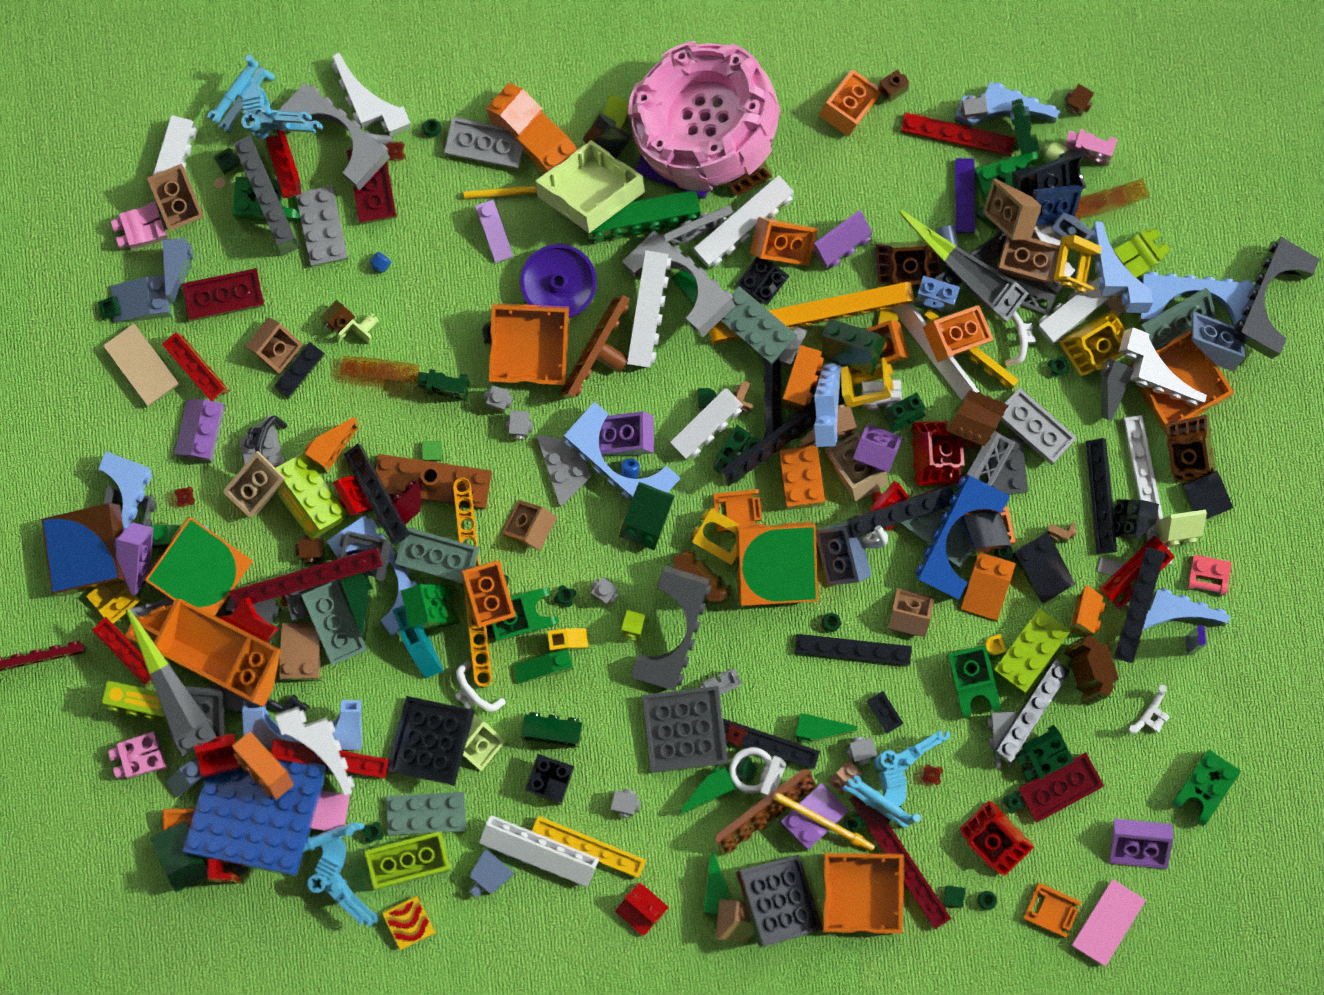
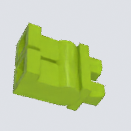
[1113,228,1171,279]

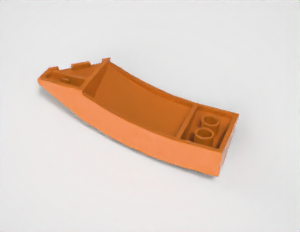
[125,599,281,707]

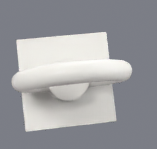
[729,747,786,797]

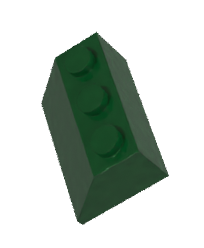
[822,318,886,375]
[521,712,583,747]

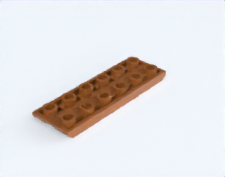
[715,769,816,855]

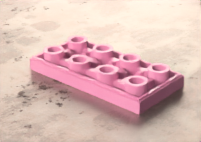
[310,790,350,831]
[1071,879,1146,967]

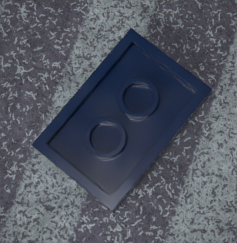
[1032,185,1083,226]

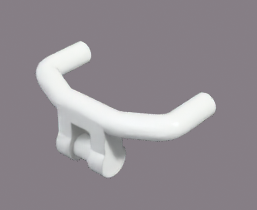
[995,311,1036,367]
[863,525,888,549]
[455,660,506,712]
[1129,685,1170,735]

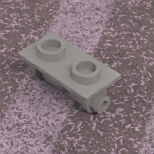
[700,668,742,695]

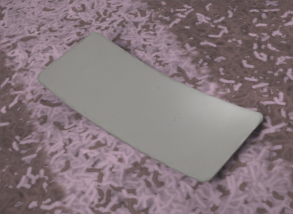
[1098,557,1125,576]

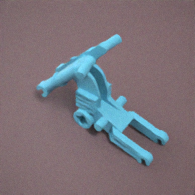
[207,54,323,139]
[842,730,950,828]
[303,822,378,927]

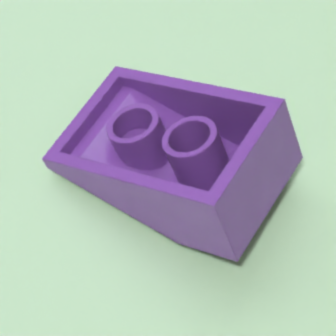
[599,411,654,456]
[853,423,902,472]
[114,523,153,595]
[780,783,849,851]

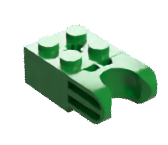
[975,151,1038,205]
[233,176,302,222]
[401,584,460,628]
[490,587,559,643]
[947,645,1001,719]
[1171,749,1241,826]

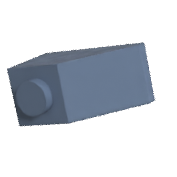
[1051,212,1093,240]
[166,758,206,798]

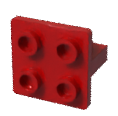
[195,734,240,777]
[615,882,669,936]

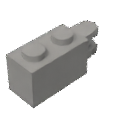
[987,712,1016,768]

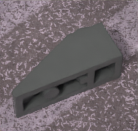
[1100,357,1134,422]

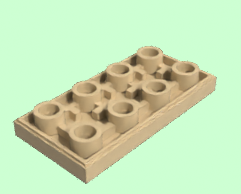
[103,324,179,407]

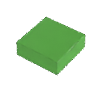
[422,441,442,461]

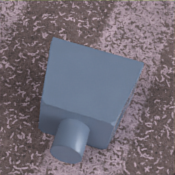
[469,849,515,898]

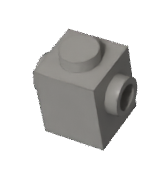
[484,385,513,413]
[505,411,533,441]
[590,577,619,607]
[846,736,877,766]
[611,789,641,818]

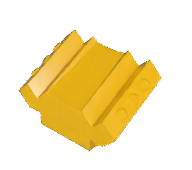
[1059,310,1125,376]

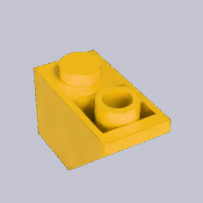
[547,628,589,653]

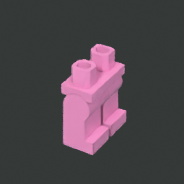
[1064,129,1117,166]
[111,201,167,250]
[108,731,167,779]

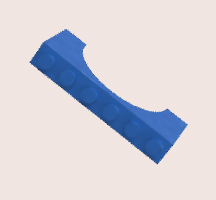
[915,474,1010,599]

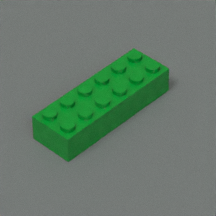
[587,191,701,243]

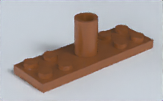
[559,295,630,399]
[376,454,492,509]

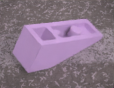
[475,200,513,263]

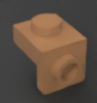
[733,381,753,413]
[1046,522,1077,543]
[829,760,863,794]

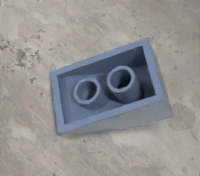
[162,238,194,304]
[111,275,172,323]
[1192,311,1245,371]

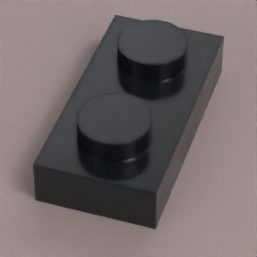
[866,691,904,734]

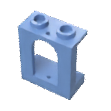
[914,276,960,315]

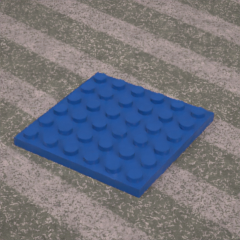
[183,759,328,877]

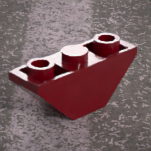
[377,478,422,524]

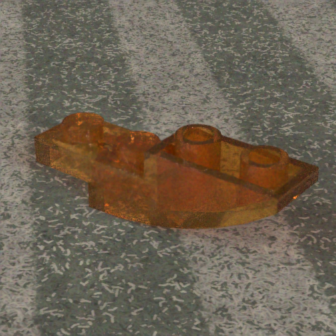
[1075,178,1149,219]
[340,356,420,384]

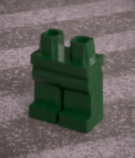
[1010,98,1040,155]
[417,369,470,401]
[884,392,926,433]
[713,425,761,484]
[1015,725,1074,780]

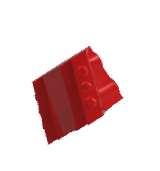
[911,421,965,486]
[959,800,1035,876]

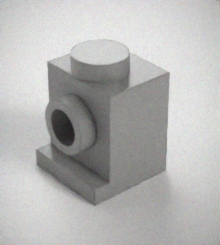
[958,93,988,120]

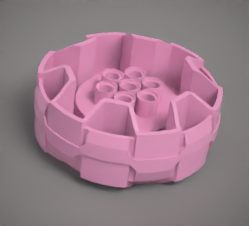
[628,41,781,191]

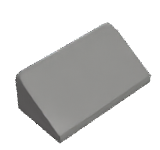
[779,327,807,368]

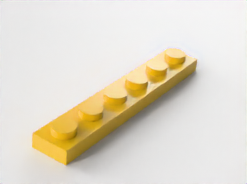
[924,309,1019,389]
[532,816,646,878]

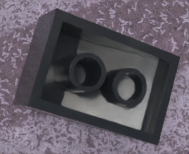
[1012,533,1075,604]

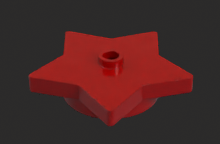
[217,597,278,643]

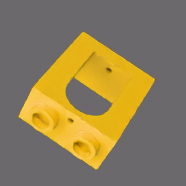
[1054,235,1102,293]
[841,357,894,407]
[691,508,739,565]

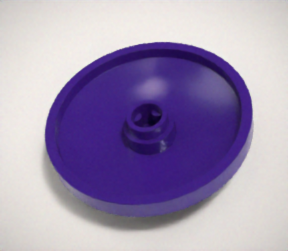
[520,244,597,318]

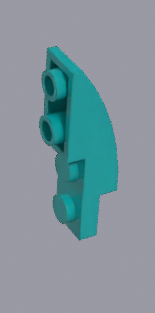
[392,605,444,678]

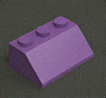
[813,210,872,270]
[174,399,225,463]
[1109,818,1173,869]

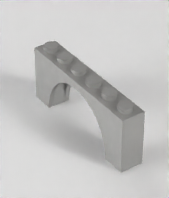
[279,83,390,190]
[622,231,735,338]

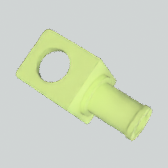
[337,313,379,344]

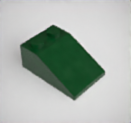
[619,482,675,551]
[340,573,373,639]
[150,820,208,893]

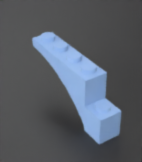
[954,82,1060,127]
[1090,222,1153,313]
[814,363,842,447]
[1122,588,1231,632]

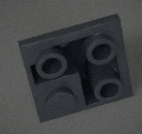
[1114,499,1159,538]
[525,754,575,805]

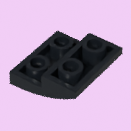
[582,112,631,159]
[736,257,789,306]
[1182,471,1233,519]
[962,512,1011,552]

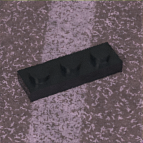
[274,342,325,399]

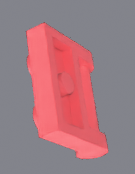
[1188,555,1232,596]

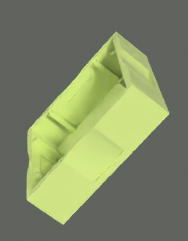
[535,141,645,233]

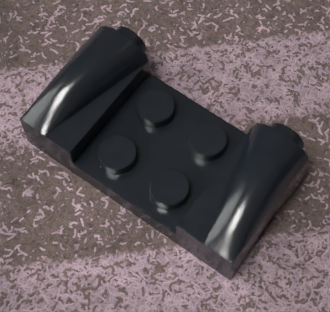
[1012,149,1086,197]

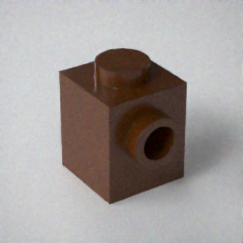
[878,69,909,103]
[1064,83,1094,116]
[321,300,355,333]
[295,535,324,564]

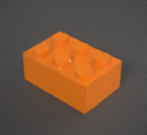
[782,345,824,412]
[778,446,825,510]
[460,560,516,627]
[232,731,294,800]

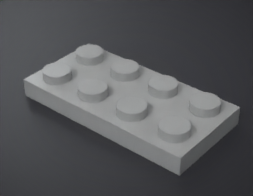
[444,117,523,169]
[296,186,348,267]
[1001,388,1077,465]

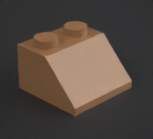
[245,317,303,374]
[502,500,557,551]
[888,588,934,637]
[716,900,754,942]

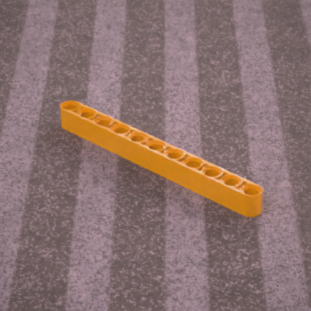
[709,282,915,344]
[453,478,492,688]

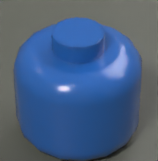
[370,252,391,272]
[620,458,640,479]

